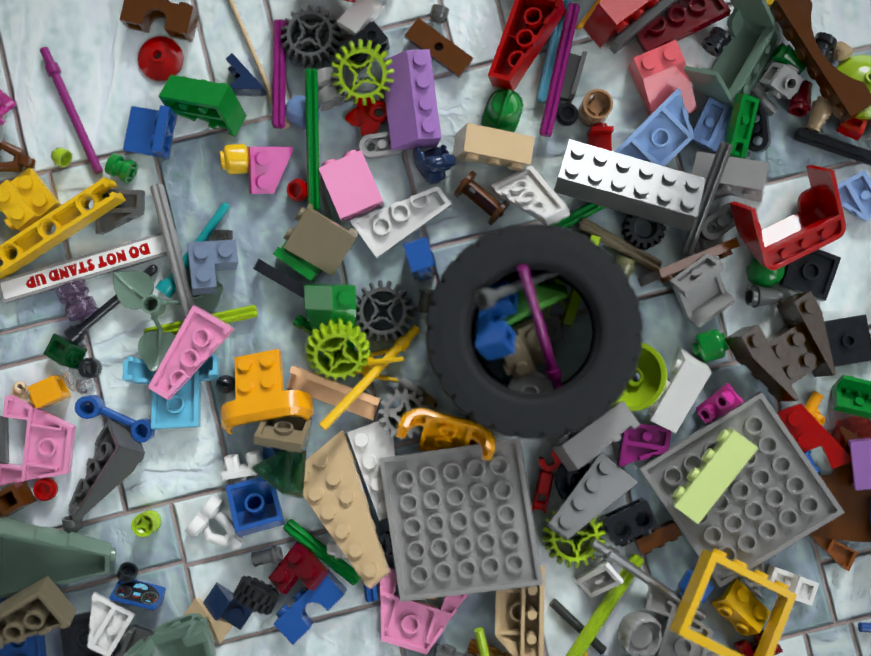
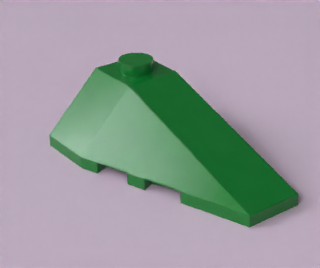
[304,284,356,377]

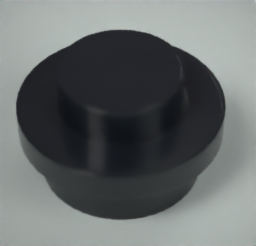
[556,103,579,126]

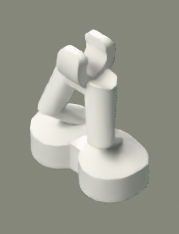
[185,494,244,550]

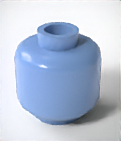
[285,95,320,129]

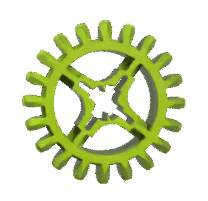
[331,39,394,105]
[305,318,370,382]
[542,505,606,568]

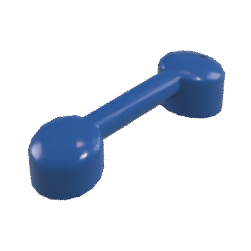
[74,394,156,443]

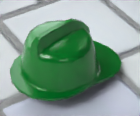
[481,89,523,132]

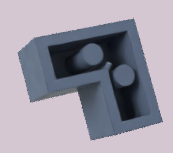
[187,239,238,295]

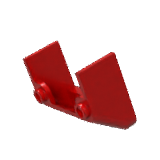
[730,165,846,270]

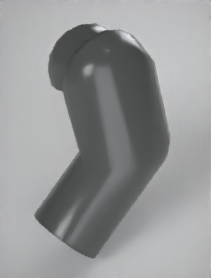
[750,83,778,116]

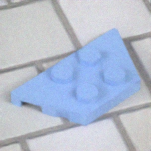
[614,88,695,166]

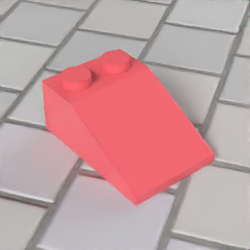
[628,40,698,116]

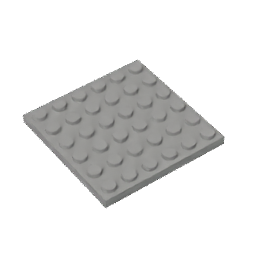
[639,391,845,587]
[379,438,544,602]

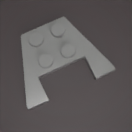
[629,587,713,656]

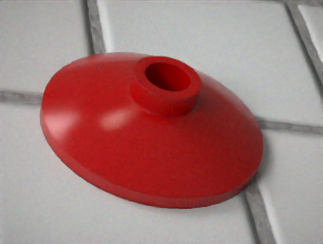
[138,36,184,81]

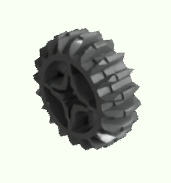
[280,5,342,69]
[355,280,415,343]

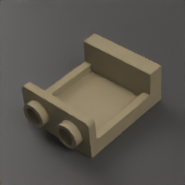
[283,203,358,276]

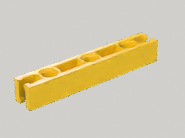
[0,177,126,279]

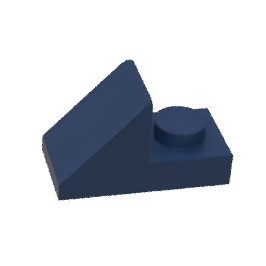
[225,53,267,96]
[203,582,253,630]

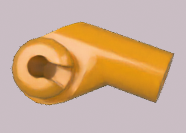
[804,391,825,425]

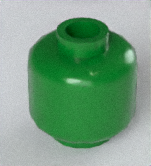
[692,329,729,362]

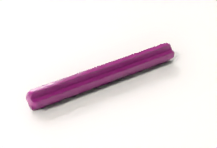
[272,19,286,129]

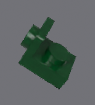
[43,333,87,369]

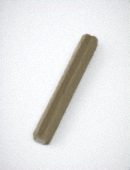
[577,218,662,272]

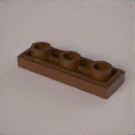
[405,18,473,78]

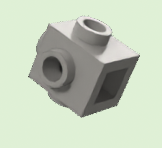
[759,62,804,100]

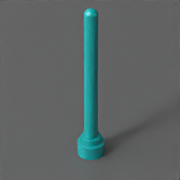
[155,202,230,298]

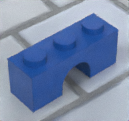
[403,237,436,282]
[475,281,518,360]
[274,569,347,645]

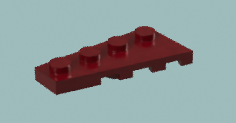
[636,0,731,53]

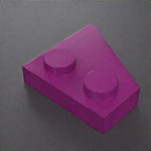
[617,423,672,466]

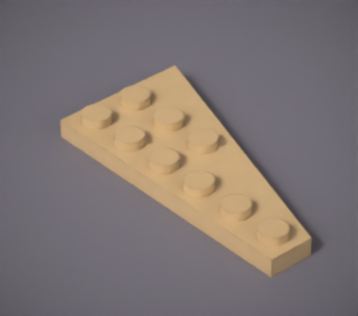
[289,430,390,588]

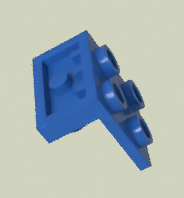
[123,105,177,159]

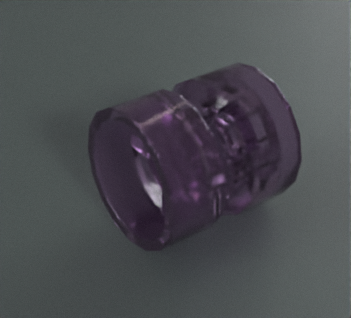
[55,278,98,321]

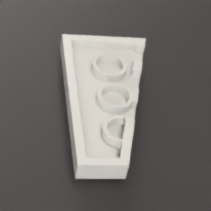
[350,186,452,259]

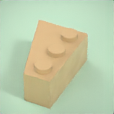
[453,123,535,171]

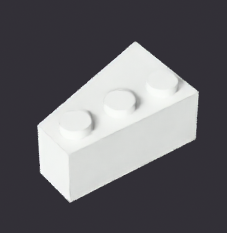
[647,348,711,433]

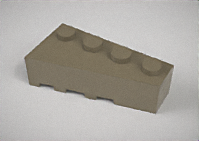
[0,575,77,648]

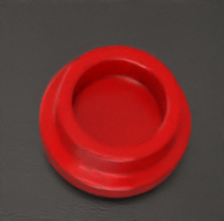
[286,179,307,202]
[33,477,58,501]

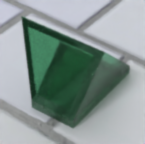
[250,449,306,498]

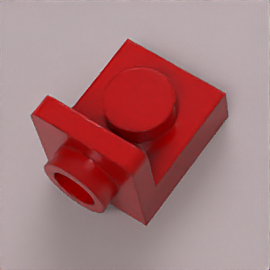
[587,123,614,151]

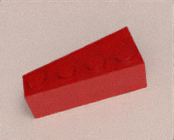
[488,0,565,92]
[583,0,660,48]

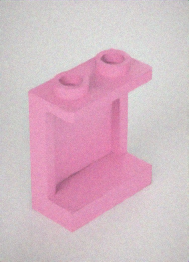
[319,150,384,223]

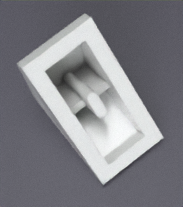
[575,556,624,598]

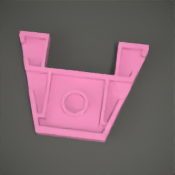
[0,395,76,486]
[380,566,468,655]

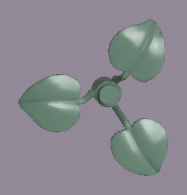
[113,270,223,372]

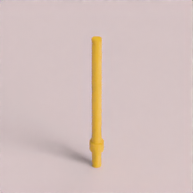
[319,325,420,431]

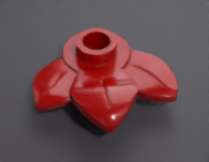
[345,96,387,137]

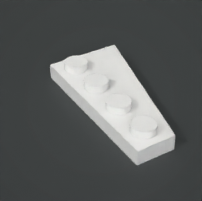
[490,166,570,226]
[347,417,395,521]

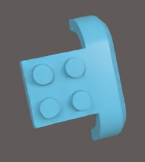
[122,354,219,430]

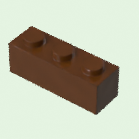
[633,520,681,554]

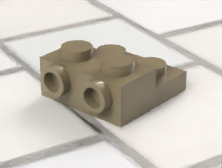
[501,318,557,380]
[253,416,312,452]

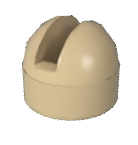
[831,41,854,62]

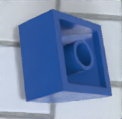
[225,474,285,537]

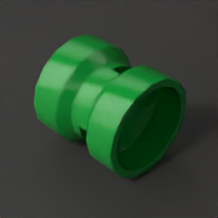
[105,153,138,184]

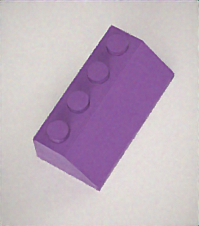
[380,49,441,150]

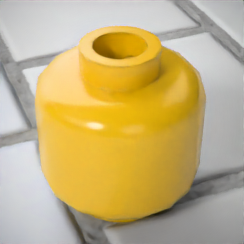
[219,144,249,175]

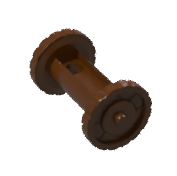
[453,171,510,226]

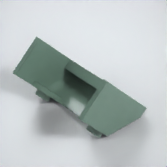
[683,0,780,109]

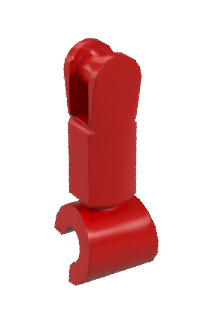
[532,448,561,514]

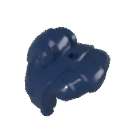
[413,145,457,184]

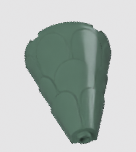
[0,517,116,599]
[124,614,217,656]

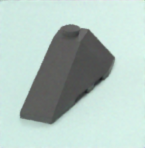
[69,419,145,521]

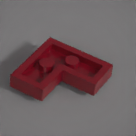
[269,541,329,595]

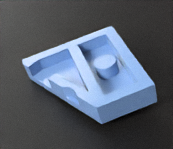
[837,170,871,222]

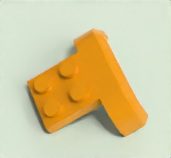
[220,349,314,435]
[396,408,495,461]

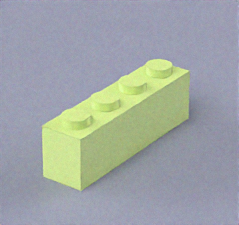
[672,427,758,524]

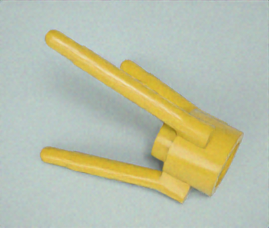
[355,347,404,383]

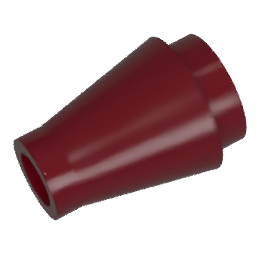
[787,80,813,117]

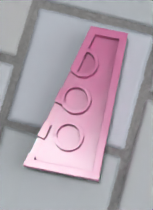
[148,305,235,399]

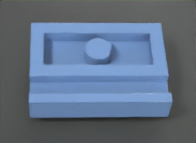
[690,97,733,154]

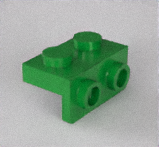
[832,375,871,419]

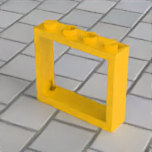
[669,548,797,656]

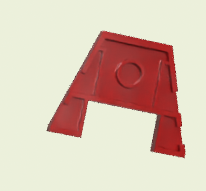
[776,403,851,469]

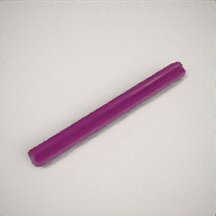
[539,3,580,137]

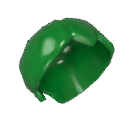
[746,257,785,288]

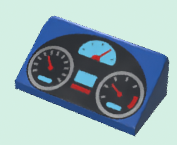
[109,580,166,611]

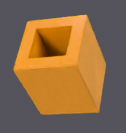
[27,375,71,408]

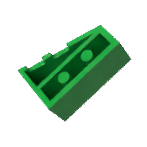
[158,75,247,137]

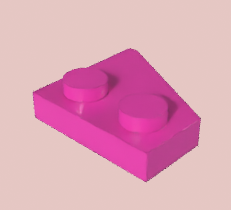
[247,147,293,194]

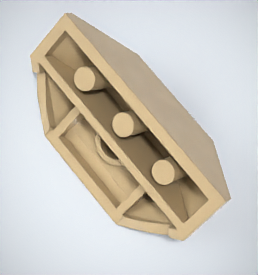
[495,565,545,656]

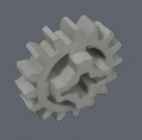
[378,388,428,439]

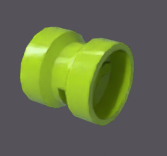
[131,510,162,537]

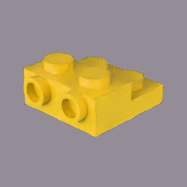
[0,167,61,231]

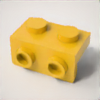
[711,579,771,636]

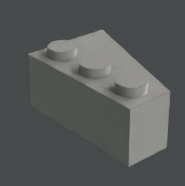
[692,151,769,203]
[552,401,640,472]

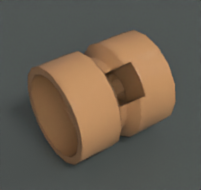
[578,89,613,127]

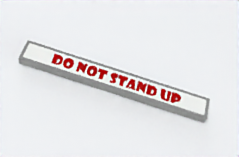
[0,229,182,304]

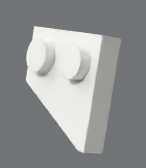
[87,592,135,656]

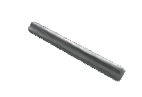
[681,142,733,255]

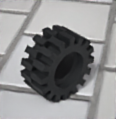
[621,214,666,250]
[233,576,280,615]

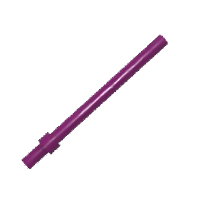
[39,47,103,174]
[517,265,563,390]

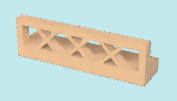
[286,366,382,420]

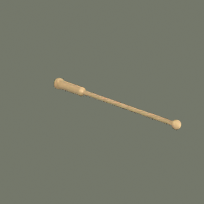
[228,0,291,130]

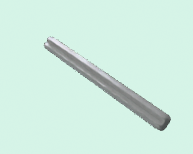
[150,184,195,319]

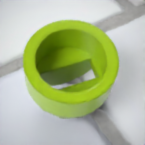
[51,147,73,168]

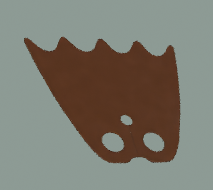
[808,427,871,542]

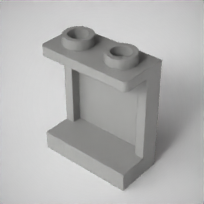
[670,253,735,328]

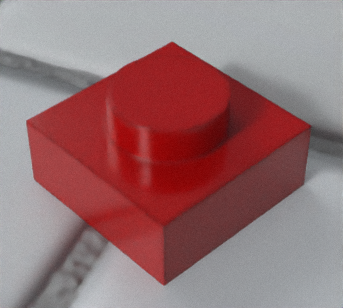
[836,117,869,141]

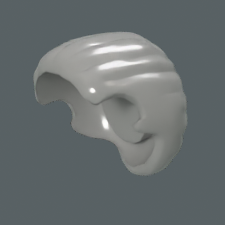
[617,611,662,656]

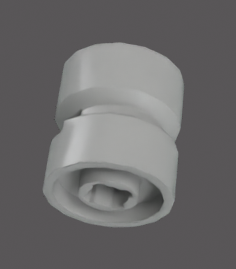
[317,67,345,111]

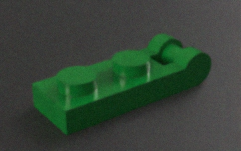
[725,93,760,159]

